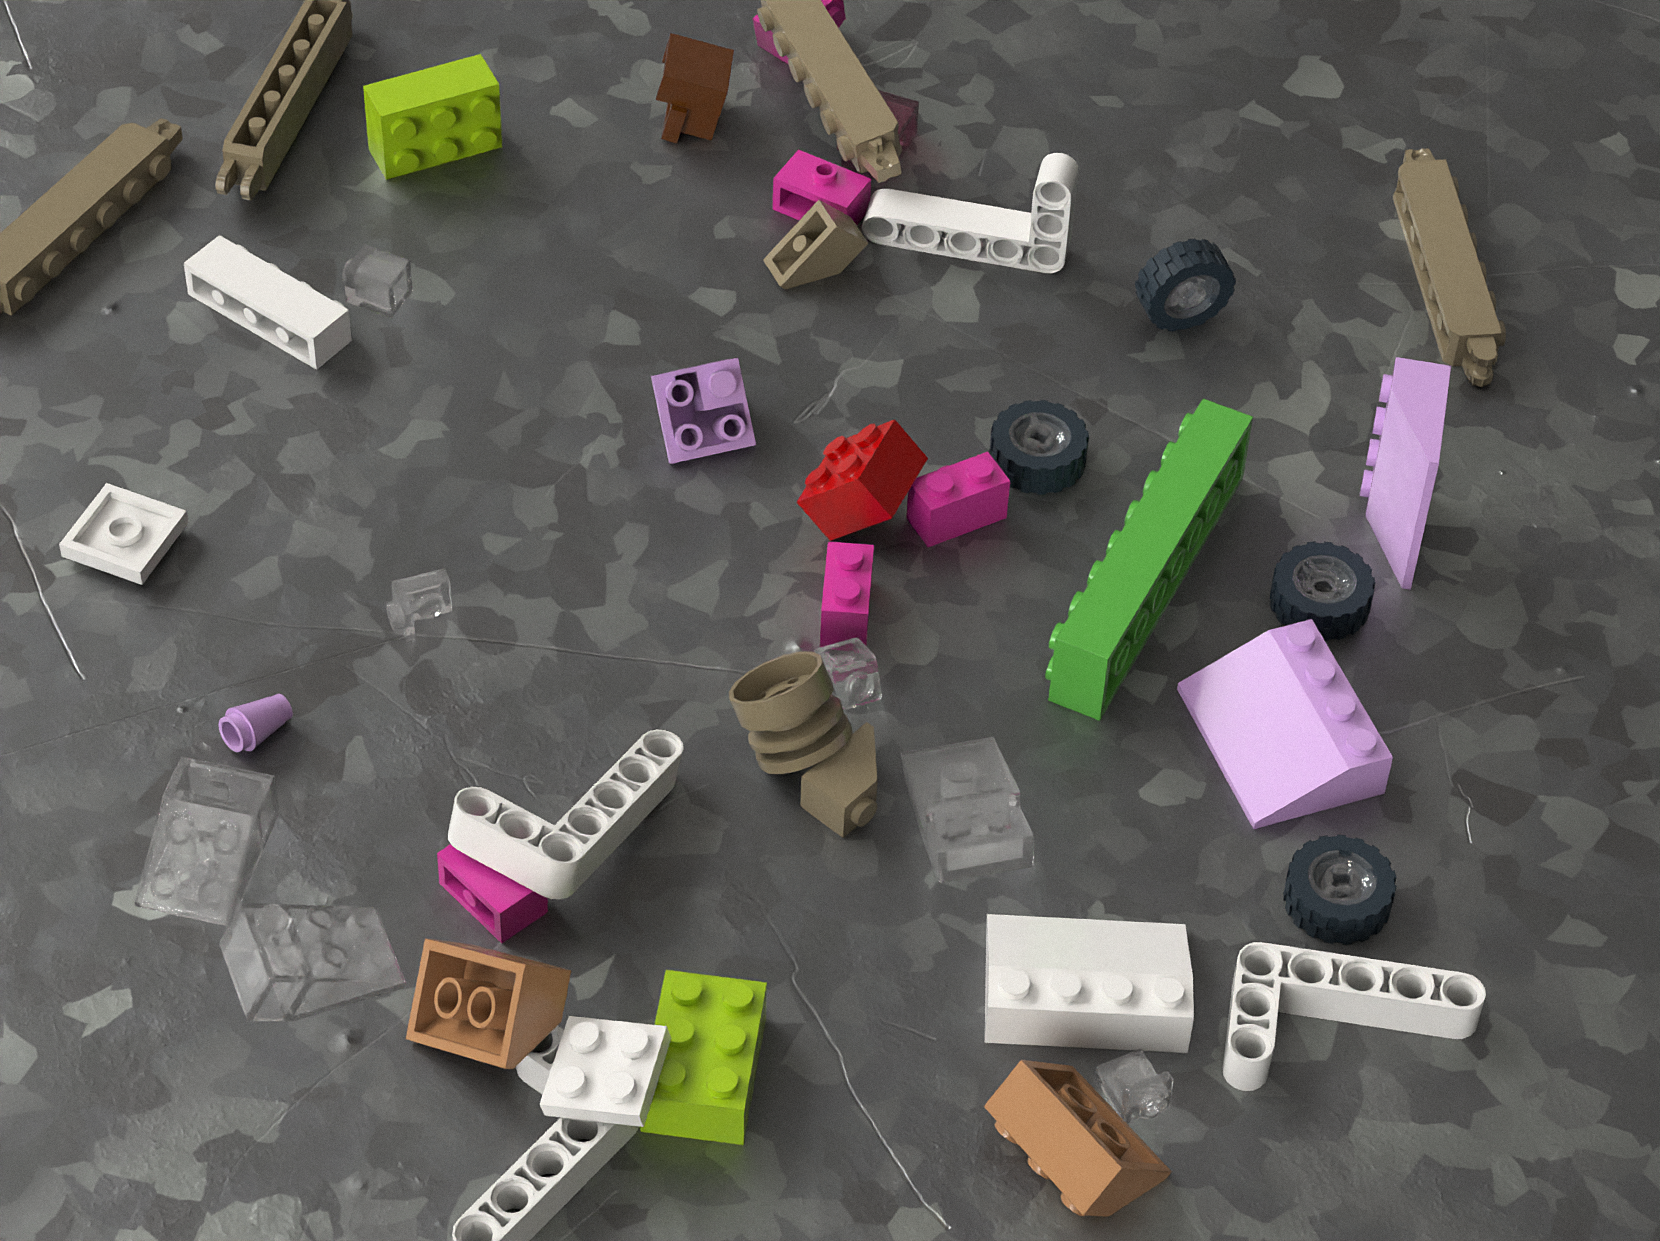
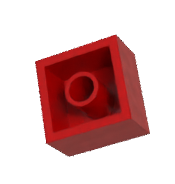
[796,419,928,541]

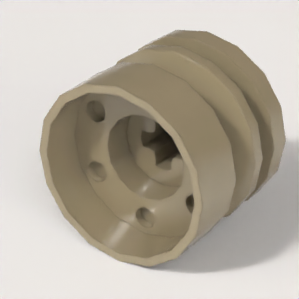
[729,652,853,774]

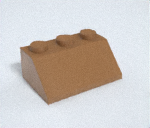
[406,938,571,1069]
[984,1060,1172,1217]

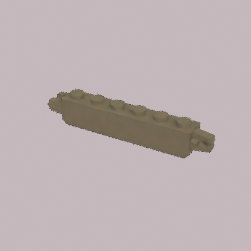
[215,0,353,200]
[757,0,902,183]
[0,118,183,316]
[1393,148,1506,387]

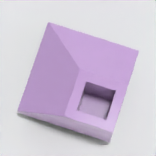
[651,358,756,464]

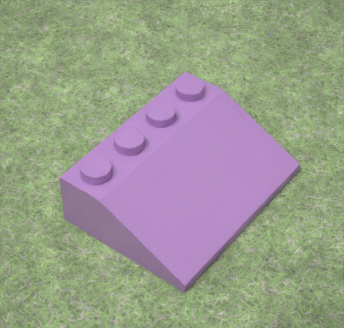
[1360,357,1451,590]
[1177,619,1393,829]

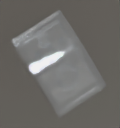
[901,737,1034,884]

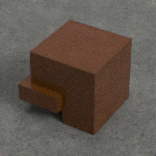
[656,33,734,143]

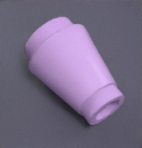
[219,694,293,752]

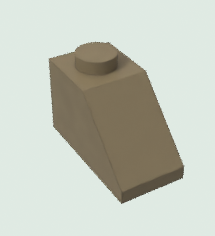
[763,200,868,290]
[800,722,878,838]

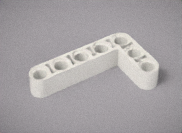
[861,153,1079,273]
[448,729,684,900]
[1222,942,1486,1091]
[452,1026,640,1241]

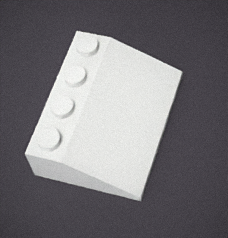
[984,914,1194,1053]

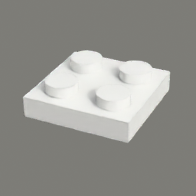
[59,483,188,585]
[540,1016,671,1127]

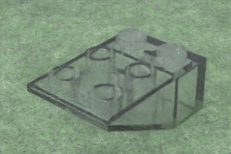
[134,756,280,927]
[219,903,406,1021]

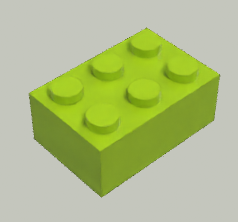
[363,54,502,180]
[641,970,767,1145]

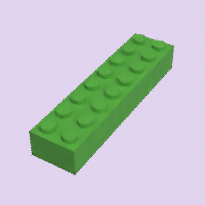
[1045,398,1253,721]

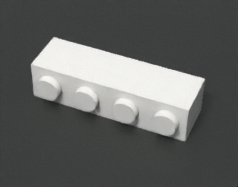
[184,235,352,370]

